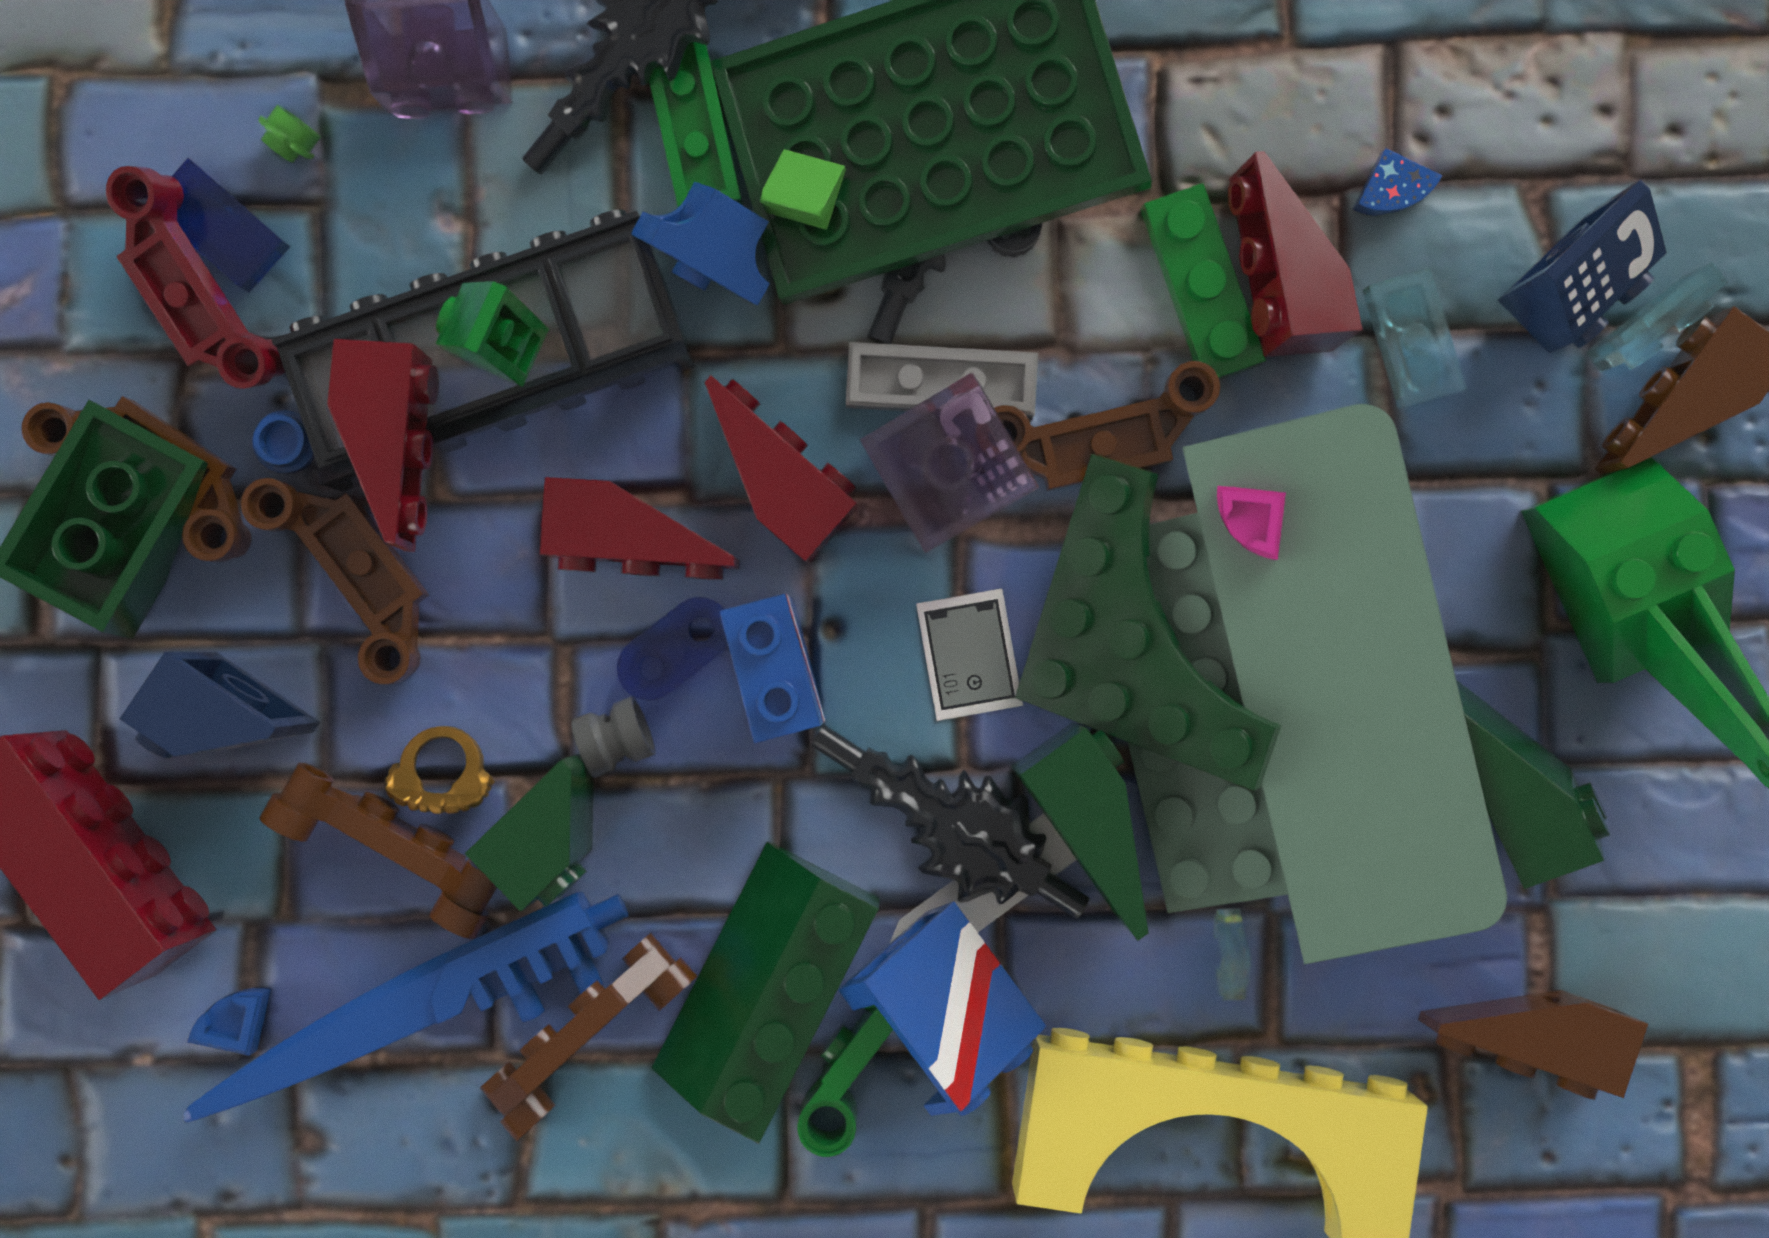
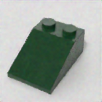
[0,400,208,639]
[1456,680,1610,889]
[1011,723,1149,941]

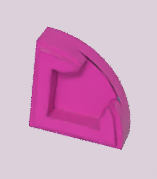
[1217,486,1286,560]

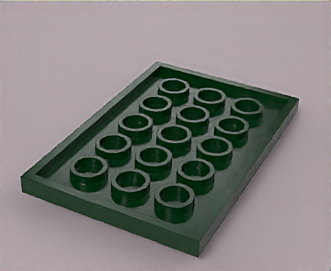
[710,0,1152,305]

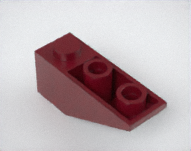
[1228,151,1363,357]
[327,339,439,552]
[704,375,858,564]
[540,477,740,580]

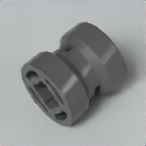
[571,696,656,778]

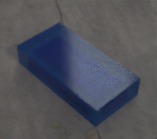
[172,158,291,293]

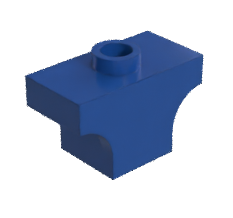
[631,181,770,306]

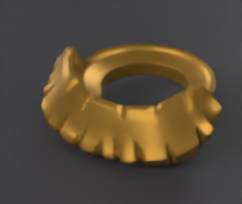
[385,726,495,814]

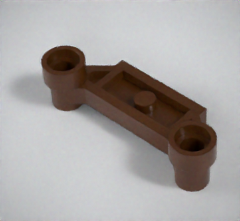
[978,361,1220,491]
[22,396,252,562]
[241,478,429,684]
[259,762,497,939]
[480,933,698,1141]

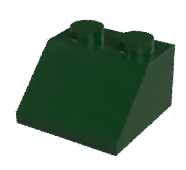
[464,754,594,912]

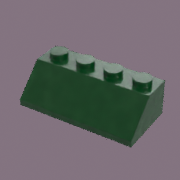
[651,841,879,1144]

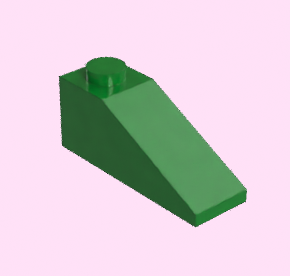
[435,281,549,387]

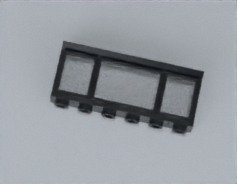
[271,209,695,492]

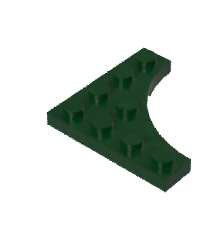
[1015,454,1281,791]

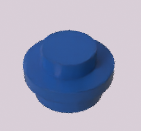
[252,410,315,474]

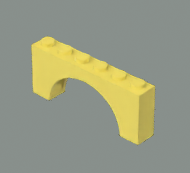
[1012,1028,1428,1238]

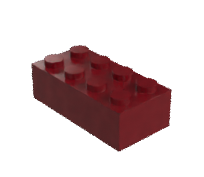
[0,730,217,1000]

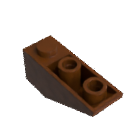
[1595,306,1769,474]
[1418,990,1648,1100]

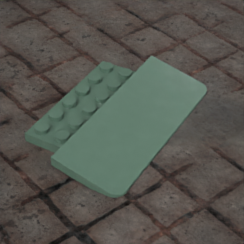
[1128,404,1507,964]

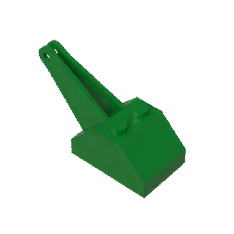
[1521,457,1769,789]

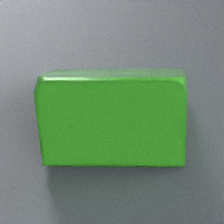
[759,149,846,230]

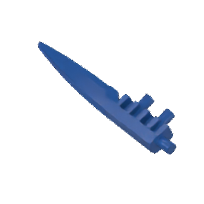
[184,892,629,1123]

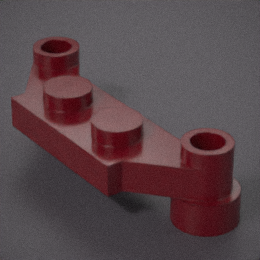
[106,166,285,389]

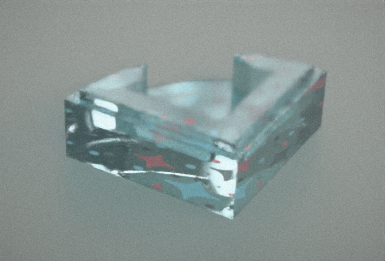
[1213,909,1252,1001]

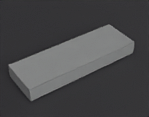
[846,342,1038,419]

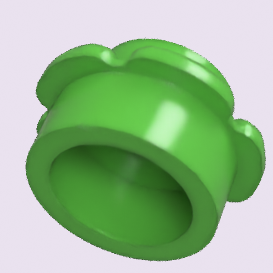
[258,104,321,163]

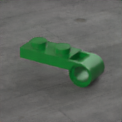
[797,1005,893,1157]

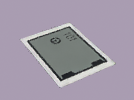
[916,589,1023,721]

